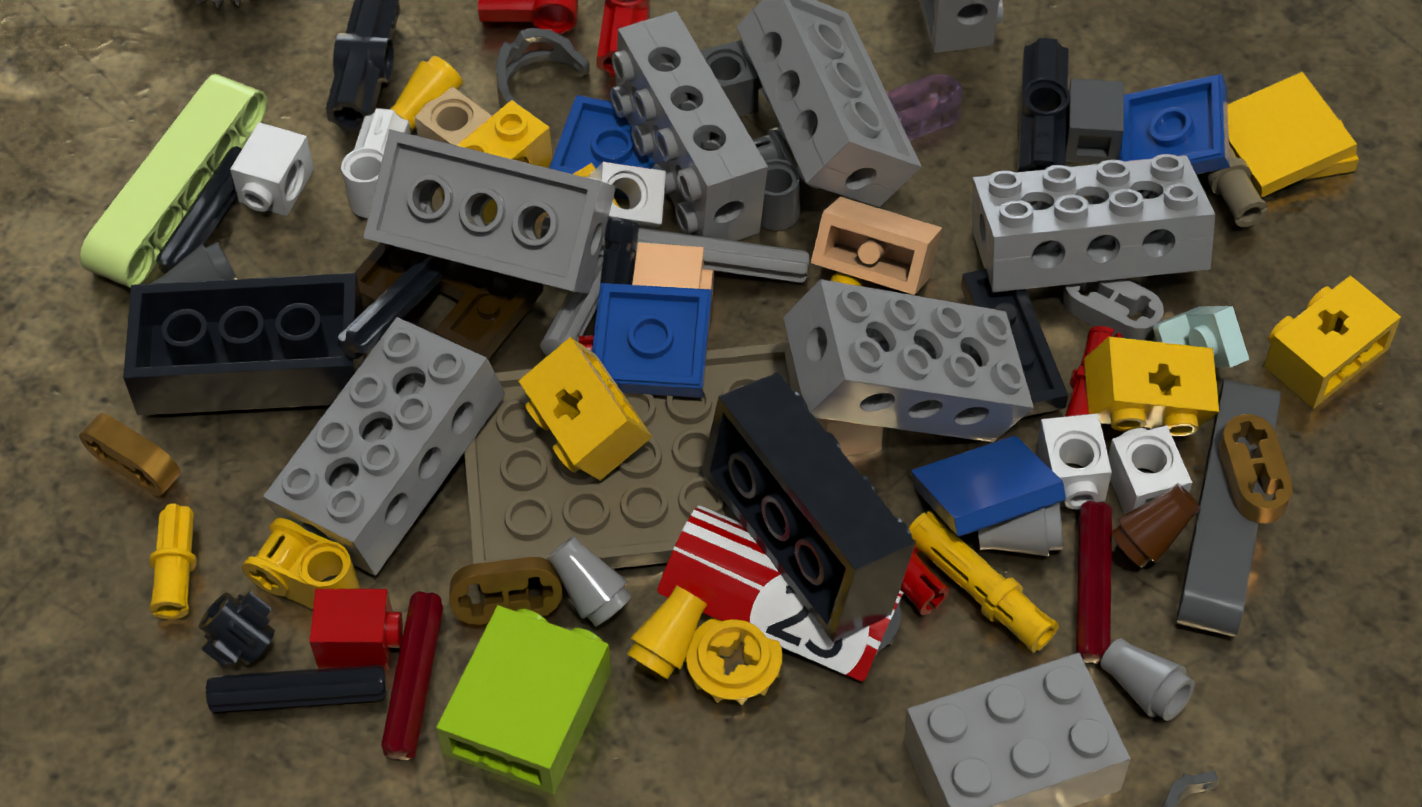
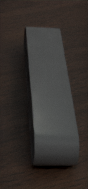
[1176,379,1281,637]

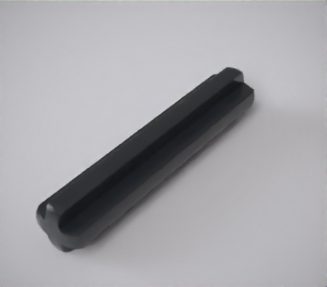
[156,146,242,274]
[338,256,444,359]
[205,665,387,712]

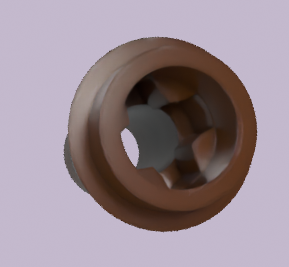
[1111,483,1201,568]

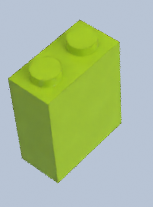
[436,605,612,795]

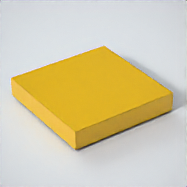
[1228,72,1357,198]

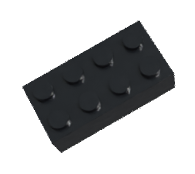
[123,273,364,415]
[702,372,916,642]

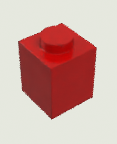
[309,589,403,670]

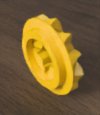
[686,618,782,705]

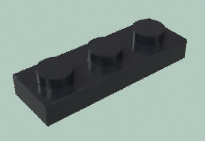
[961,269,1069,417]

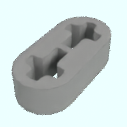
[1062,278,1164,341]

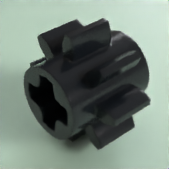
[199,591,275,667]

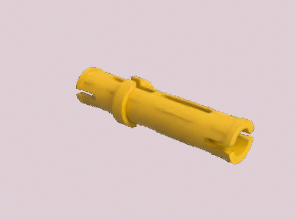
[909,511,1059,653]

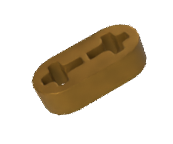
[79,413,181,496]
[1219,414,1293,524]
[449,557,562,625]

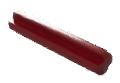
[1076,500,1112,664]
[381,591,443,761]

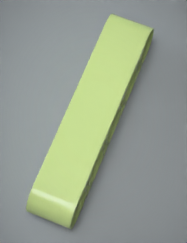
[80,74,267,288]

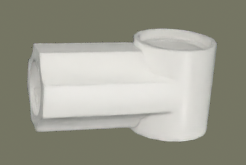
[341,108,411,218]

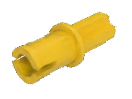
[149,503,197,620]

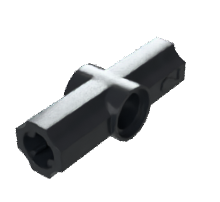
[326,0,400,132]
[1017,38,1070,172]

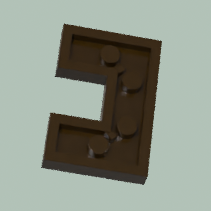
[354,242,544,359]

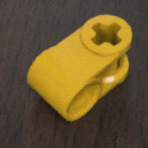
[242,518,360,609]

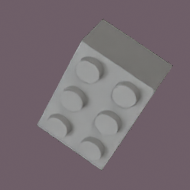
[903,653,1131,807]

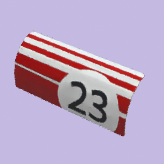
[657,506,903,681]

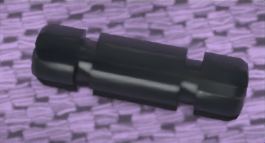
[601,218,639,285]

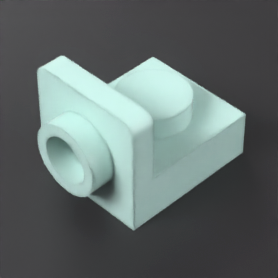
[1153,306,1249,368]

